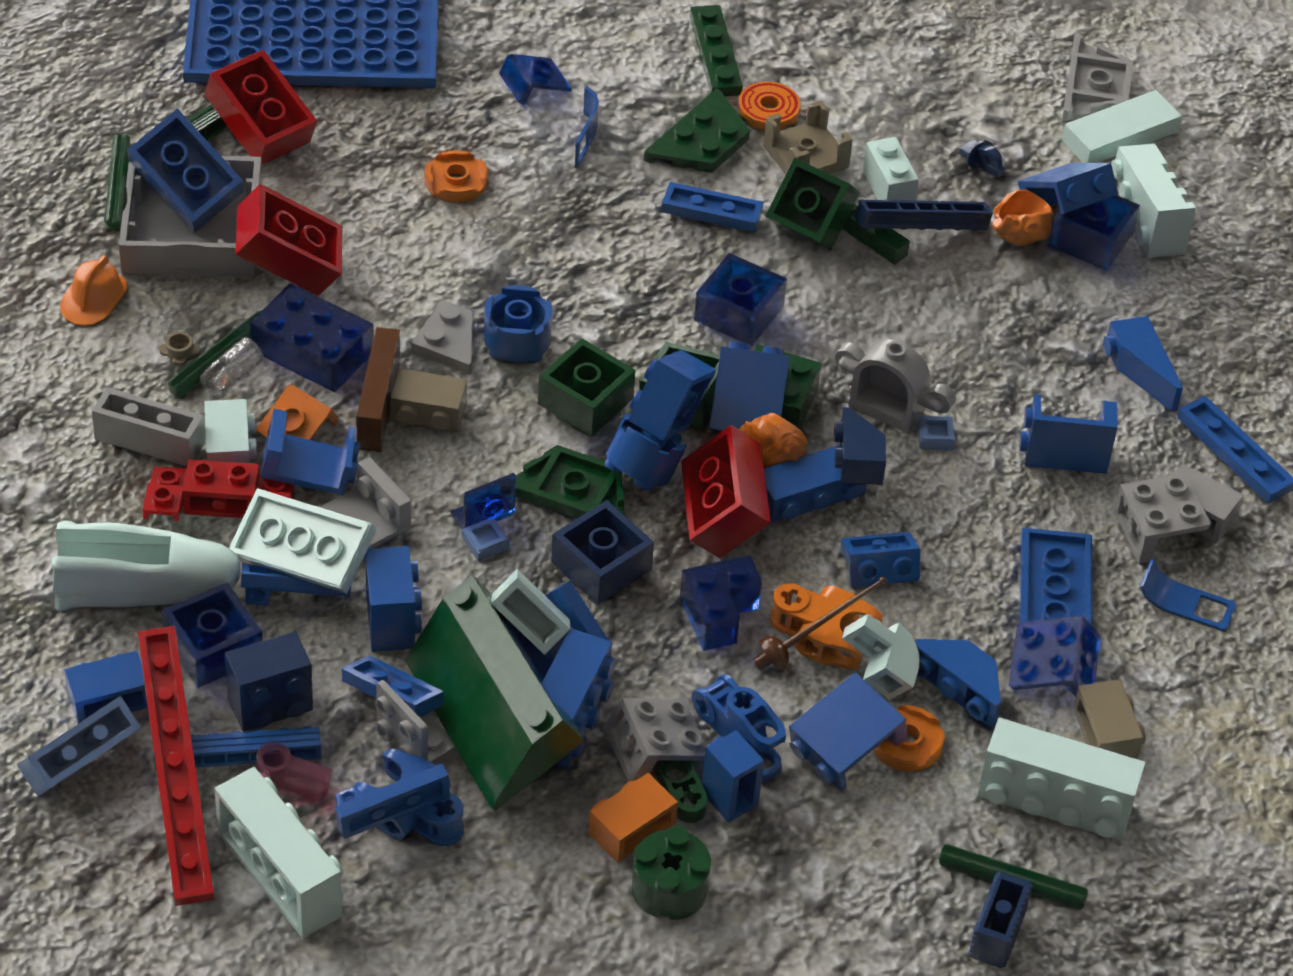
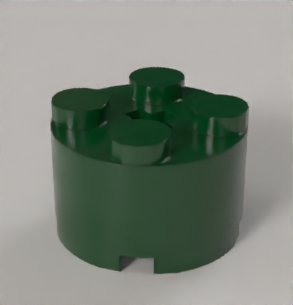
[632,826,711,920]

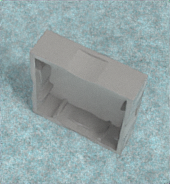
[119,156,262,277]

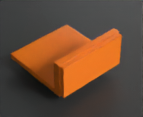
[256,384,339,440]

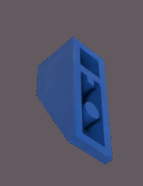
[1103,316,1183,411]

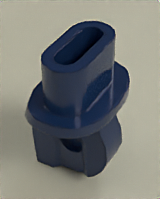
[959,139,1005,177]

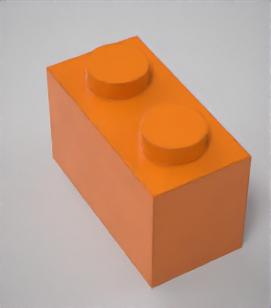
[588,773,678,863]

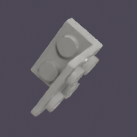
[320,457,411,549]
[1114,473,1210,564]
[375,680,458,766]
[604,698,707,782]

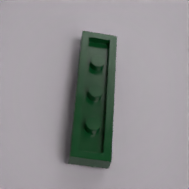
[690,5,743,96]

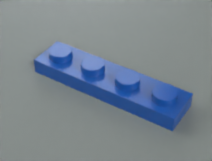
[1177,396,1293,504]

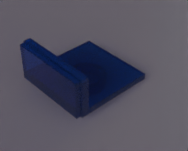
[499,54,572,105]
[452,473,516,529]

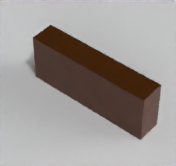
[356,327,400,452]

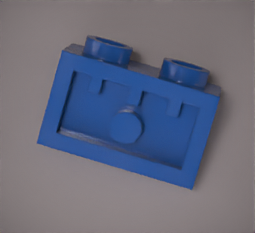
[841,532,920,587]

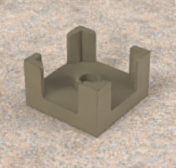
[763,100,853,175]

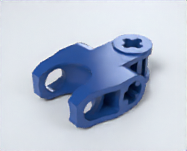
[691,674,786,782]
[352,749,464,846]

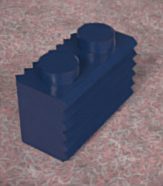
[968,872,1033,968]

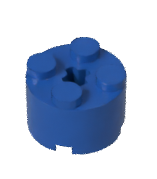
[484,285,552,363]
[604,413,687,491]

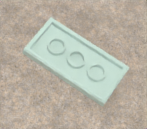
[229,488,377,594]

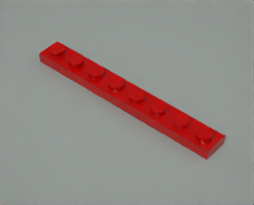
[137,626,215,906]

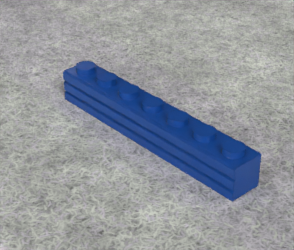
[154,726,321,771]

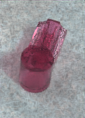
[256,742,333,801]

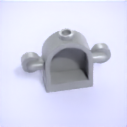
[835,339,956,434]

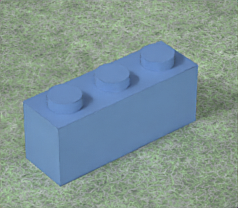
[17,696,142,796]

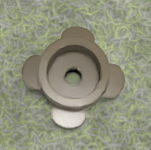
[159,332,201,366]

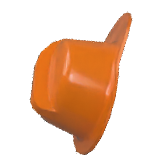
[60,255,127,326]

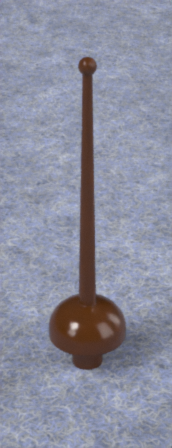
[753,577,887,671]

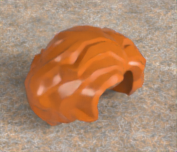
[992,190,1055,246]
[739,413,808,468]

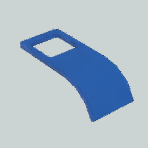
[574,86,599,168]
[1140,559,1236,631]

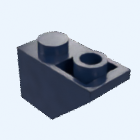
[834,407,886,485]

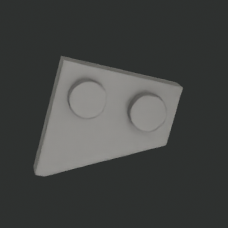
[411,300,472,374]

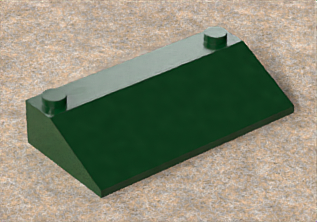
[405,575,585,811]

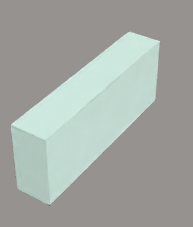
[1062,90,1182,163]

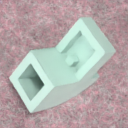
[842,614,919,700]

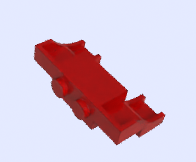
[142,459,295,522]

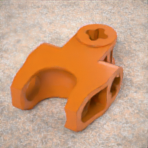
[769,583,884,670]

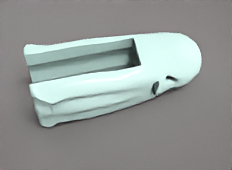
[51,521,240,611]

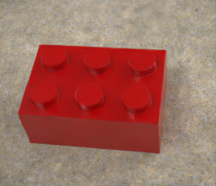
[205,49,317,165]
[235,184,343,296]
[681,425,771,558]

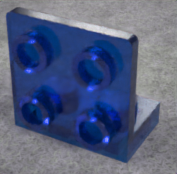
[1008,615,1101,697]

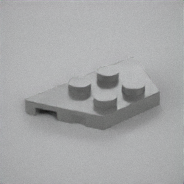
[1062,33,1133,121]

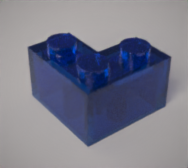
[680,555,762,651]

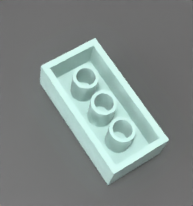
[977,718,1145,841]
[214,767,344,939]

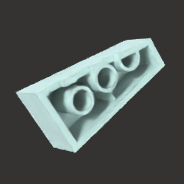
[1111,143,1196,258]

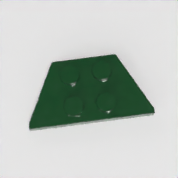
[644,88,750,173]
[499,445,626,518]

